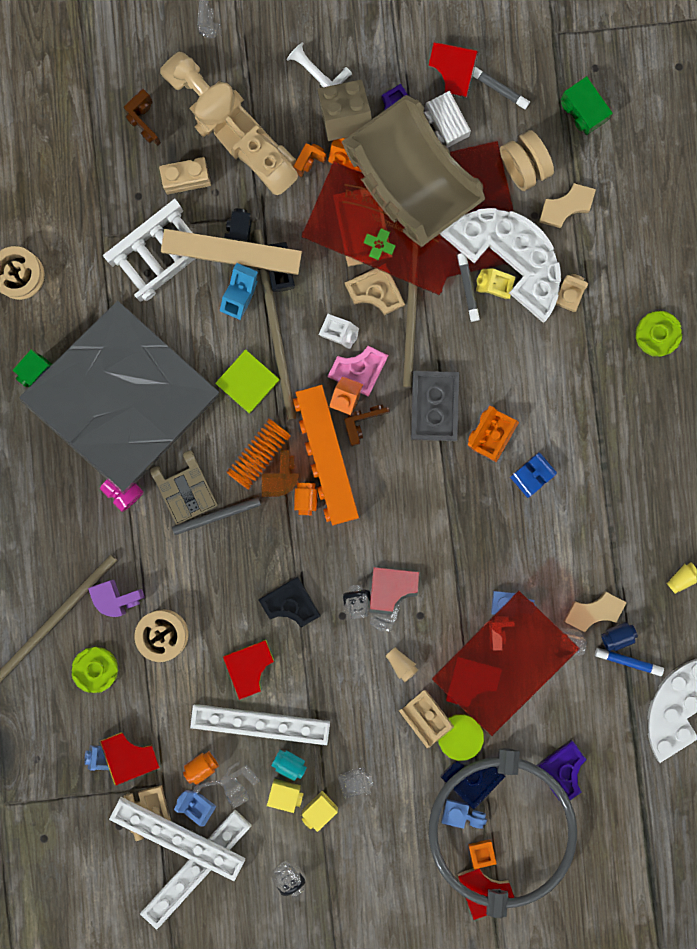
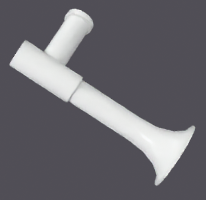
[287,42,352,87]

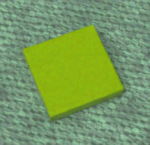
[215,349,280,414]

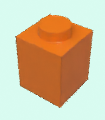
[329,376,363,415]

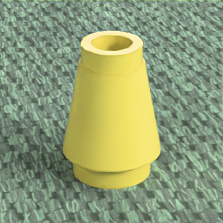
[667,562,697,594]

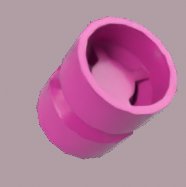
[100,480,144,512]

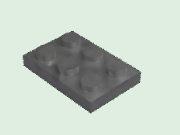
[411,371,459,441]

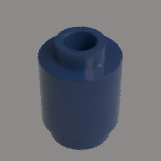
[601,622,638,651]

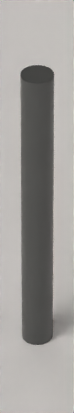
[172,497,261,535]

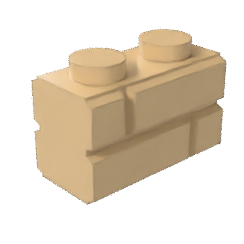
[159,157,211,195]

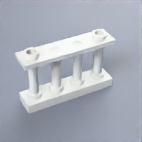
[103,199,196,302]

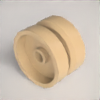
[500,130,554,191]

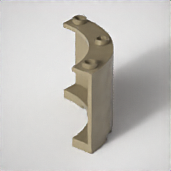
[342,95,485,247]

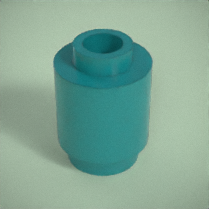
[271,750,307,781]

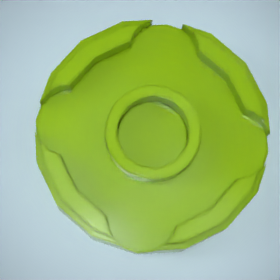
[636,311,682,357]
[72,647,118,693]
[438,714,484,761]

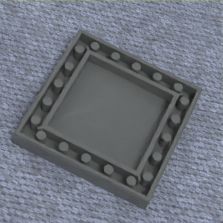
[19,301,219,494]

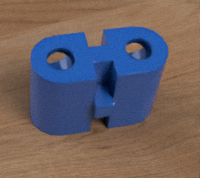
[510,452,557,498]

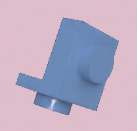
[84,745,109,771]
[174,790,216,826]

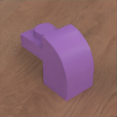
[88,580,145,617]

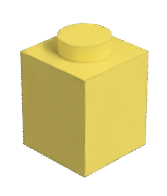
[267,778,303,813]
[302,791,338,832]

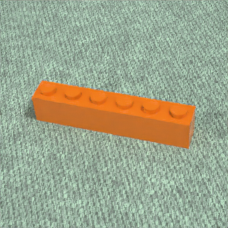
[293,385,359,526]

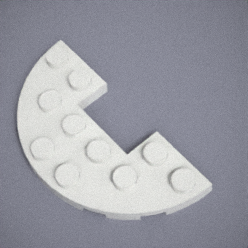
[440,208,561,323]
[647,659,697,763]

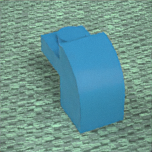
[220,263,258,320]

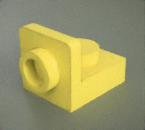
[476,269,515,299]

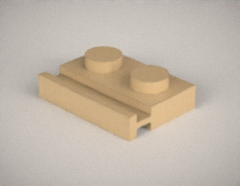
[399,690,454,748]

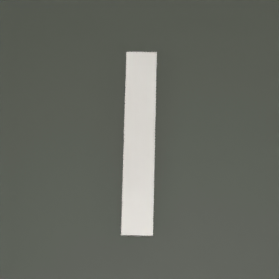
[190,704,330,745]
[109,797,245,881]
[140,809,251,930]

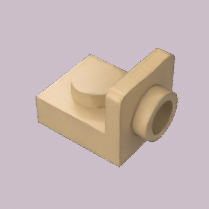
[556,274,588,312]

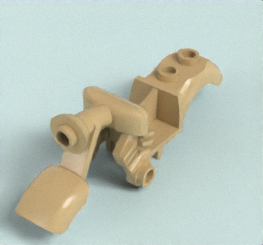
[160,52,298,195]

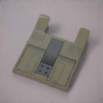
[150,451,218,525]

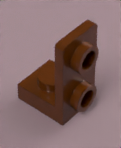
[123,89,161,146]
[344,404,390,447]

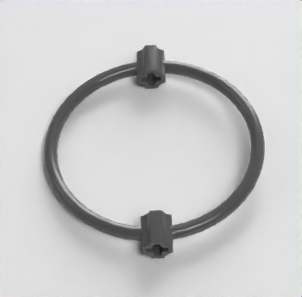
[428,748,577,918]

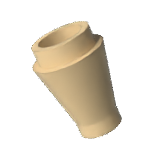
[386,647,419,682]

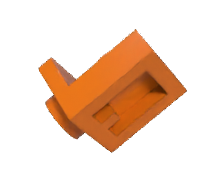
[293,143,326,177]

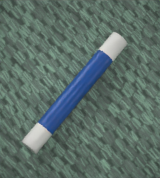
[595,647,664,676]

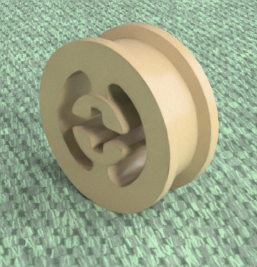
[0,246,45,300]
[135,609,189,662]

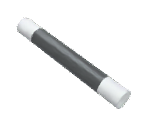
[472,66,530,110]
[457,253,480,322]

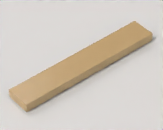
[161,229,302,275]

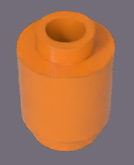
[294,483,318,516]
[183,751,219,785]

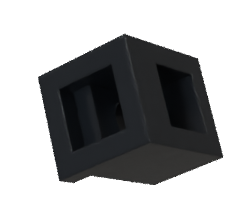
[224,208,252,242]

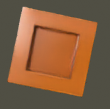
[468,839,496,869]

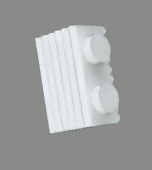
[424,91,471,148]

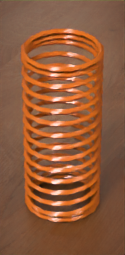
[226,419,291,490]

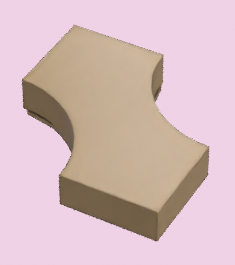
[539,183,596,228]
[564,591,627,632]

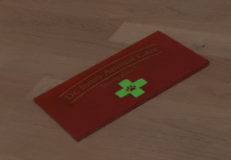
[302,161,458,295]

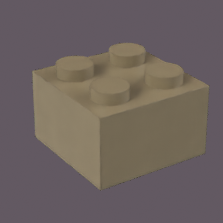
[317,79,372,141]

